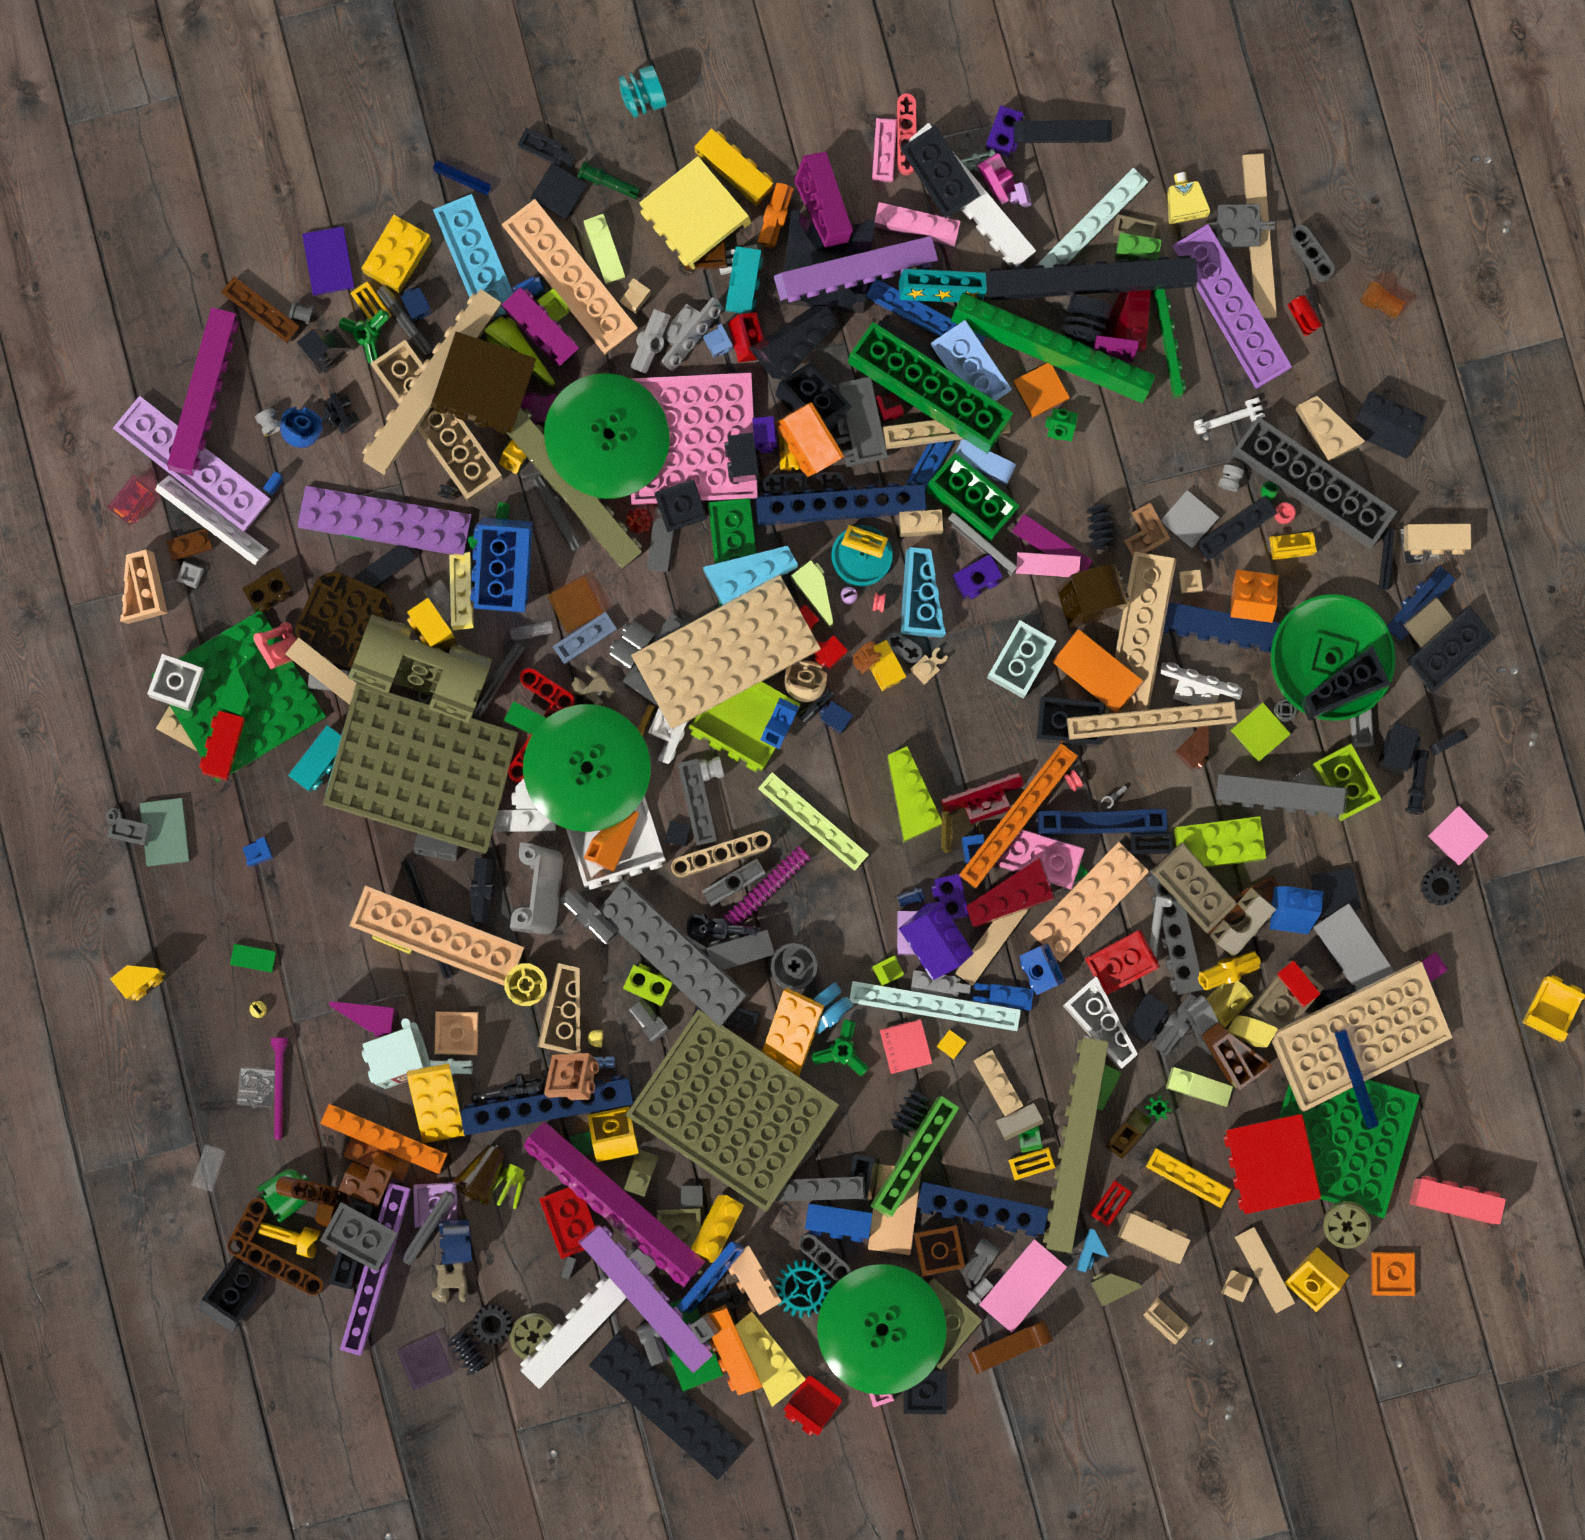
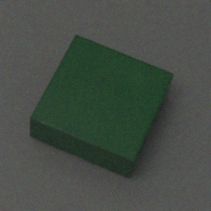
[570,1132,594,1155]

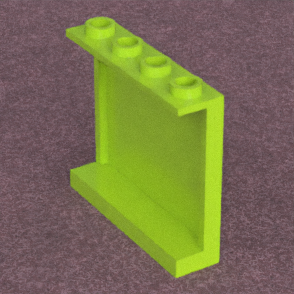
[689,682,800,772]

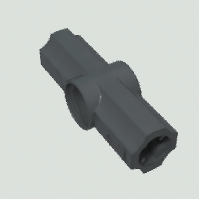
[702,858,766,907]
[559,887,617,944]
[1152,993,1197,1055]

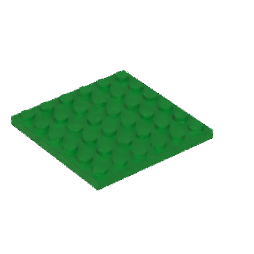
[151,611,326,783]
[1278,1080,1420,1218]

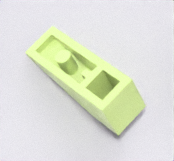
[584,214,625,284]
[791,561,833,628]
[1165,1067,1233,1107]

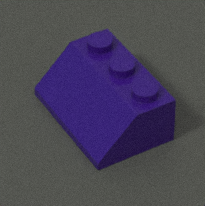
[899,902,974,980]

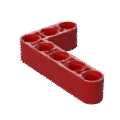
[508,668,575,783]

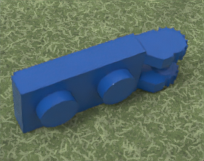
[972,983,1033,1011]

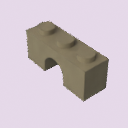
[1210,888,1276,957]

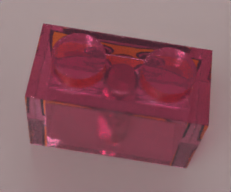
[107,475,156,526]

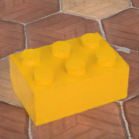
[362,215,432,294]
[407,598,457,651]

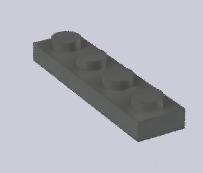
[678,759,717,846]

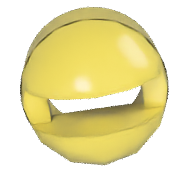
[250,1001,267,1018]
[588,1030,603,1047]

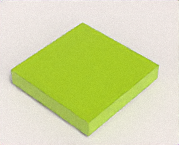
[1230,703,1290,762]

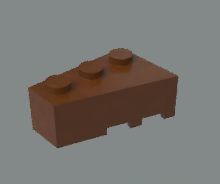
[1201,1023,1273,1091]

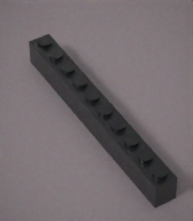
[986,255,1198,301]

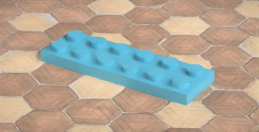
[433,194,513,320]

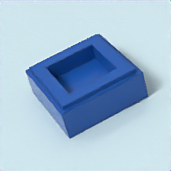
[263,471,283,496]

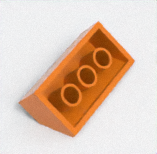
[702,1304,762,1395]

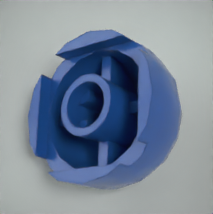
[280,407,323,448]

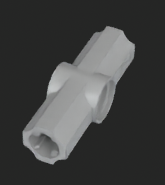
[630,309,670,374]

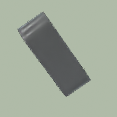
[1289,225,1335,282]
[1184,995,1219,1055]
[799,1234,851,1281]

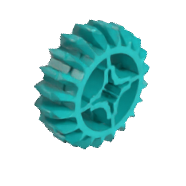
[774,1260,831,1318]

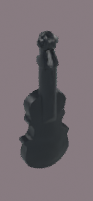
[687,913,759,940]
[471,1073,545,1103]

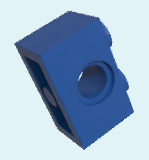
[1019,943,1066,995]

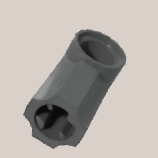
[629,999,670,1043]
[961,1237,1000,1283]
[635,1322,669,1366]

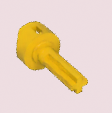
[258,1222,321,1259]

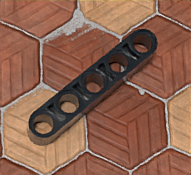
[1013,120,1112,143]

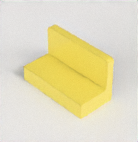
[1206,981,1254,1027]

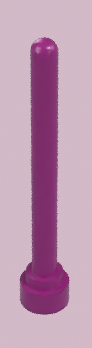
[271,1038,288,1141]

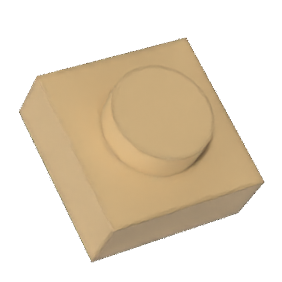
[1179,570,1203,594]

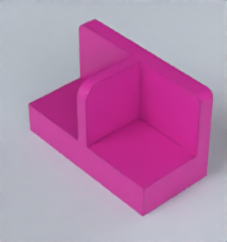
[977,153,1015,205]

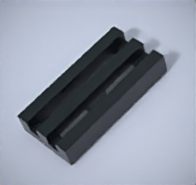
[1130,832,1174,855]

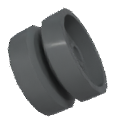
[770,943,817,991]

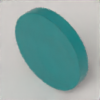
[831,525,892,587]

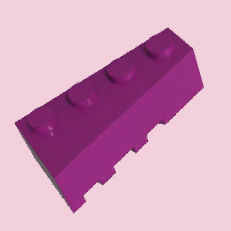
[794,152,853,247]

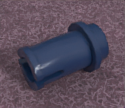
[897,887,925,908]

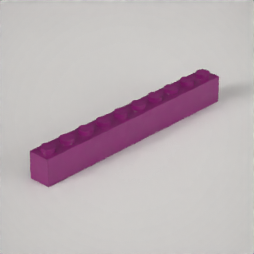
[523,1121,705,1287]

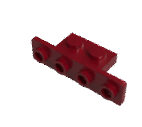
[941,773,1023,824]

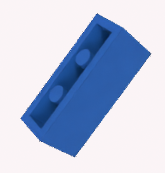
[805,1204,872,1242]

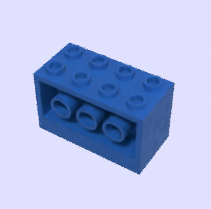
[470,517,533,612]

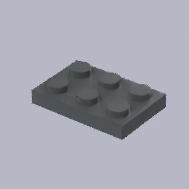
[320,1202,398,1271]

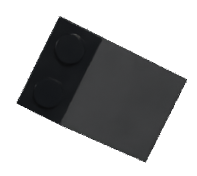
[197,1251,272,1333]

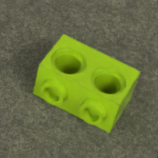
[623,964,673,1007]

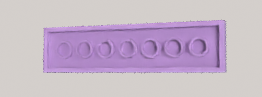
[113,396,271,532]

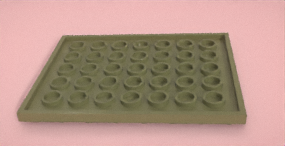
[626,1009,840,1212]

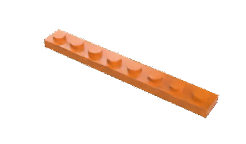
[959,744,1078,888]

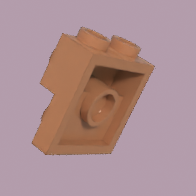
[544,1053,599,1100]

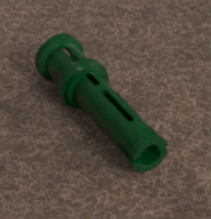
[577,161,641,200]

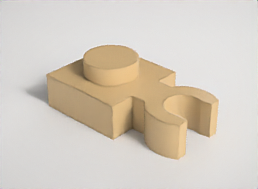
[910,647,948,685]

